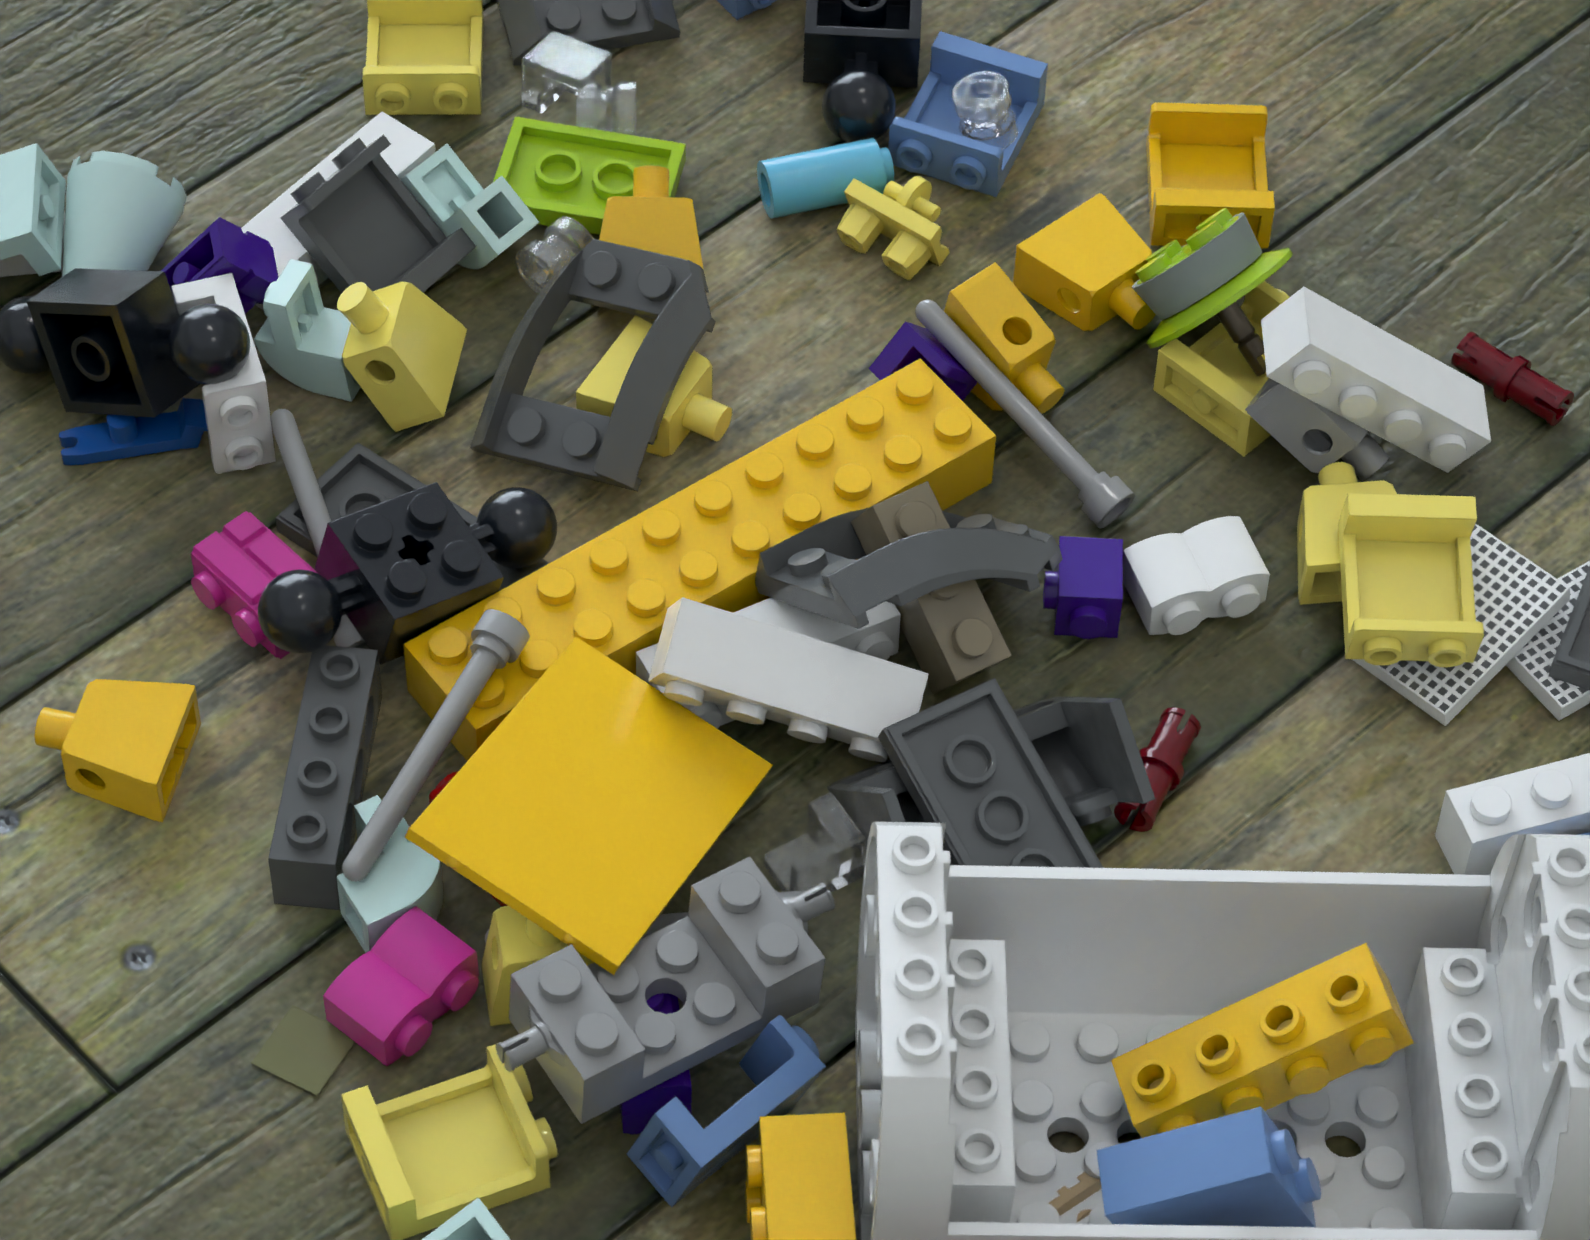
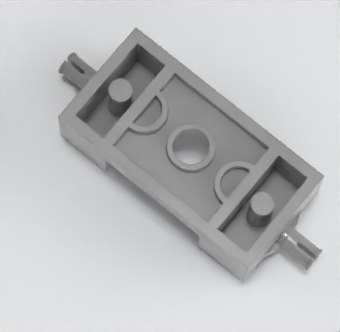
[496,857,835,1124]

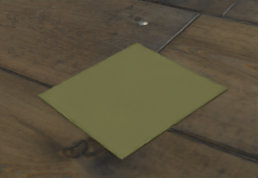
[251,1005,355,1096]

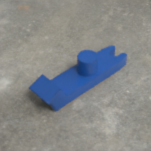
[59,398,208,465]

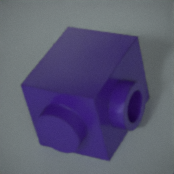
[1043,536,1123,639]

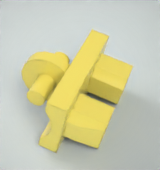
[837,176,950,281]

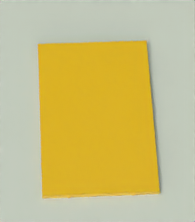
[405,637,773,975]

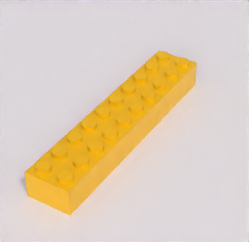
[403,358,996,761]

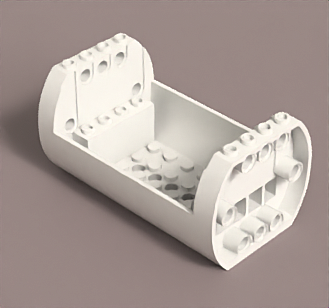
[855,822,1590,1240]

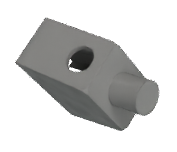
[1245,378,1389,481]

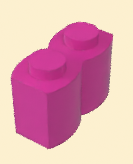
[323,906,479,1066]

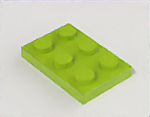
[493,116,686,234]

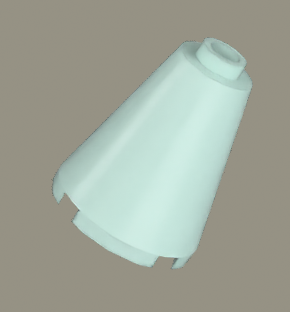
[62,151,187,277]

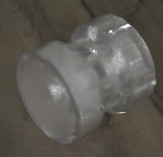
[952,71,1019,150]
[576,79,637,136]
[515,216,593,294]

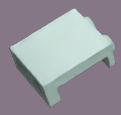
[0,143,66,276]

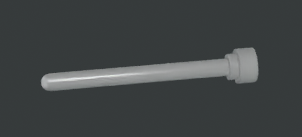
[915,299,1135,529]
[270,409,369,649]
[342,609,530,881]

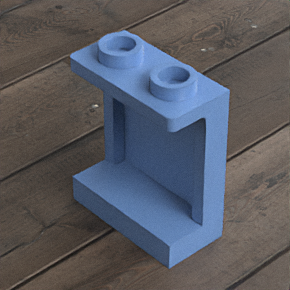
[888,31,1048,197]
[627,1015,826,1208]

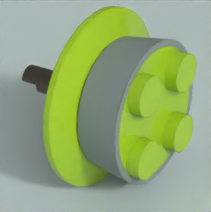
[1132,208,1293,377]

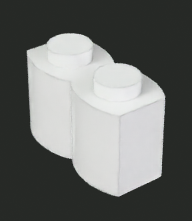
[1123,516,1270,635]

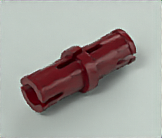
[1451,332,1574,426]
[1114,707,1201,832]

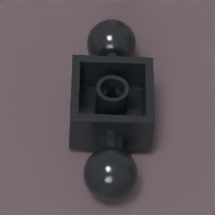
[803,0,922,142]
[0,268,250,417]
[258,482,557,665]

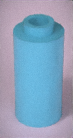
[757,138,894,219]

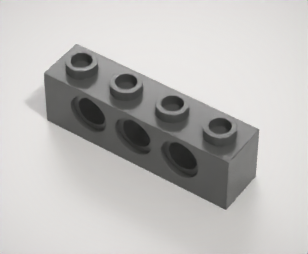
[268,645,382,910]

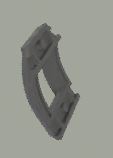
[497,0,680,66]
[470,239,716,492]
[755,508,1063,629]

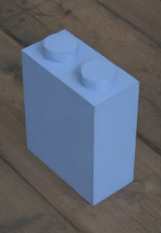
[1096,1107,1321,1227]

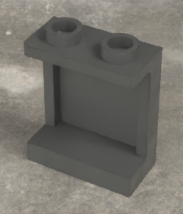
[281,134,477,293]

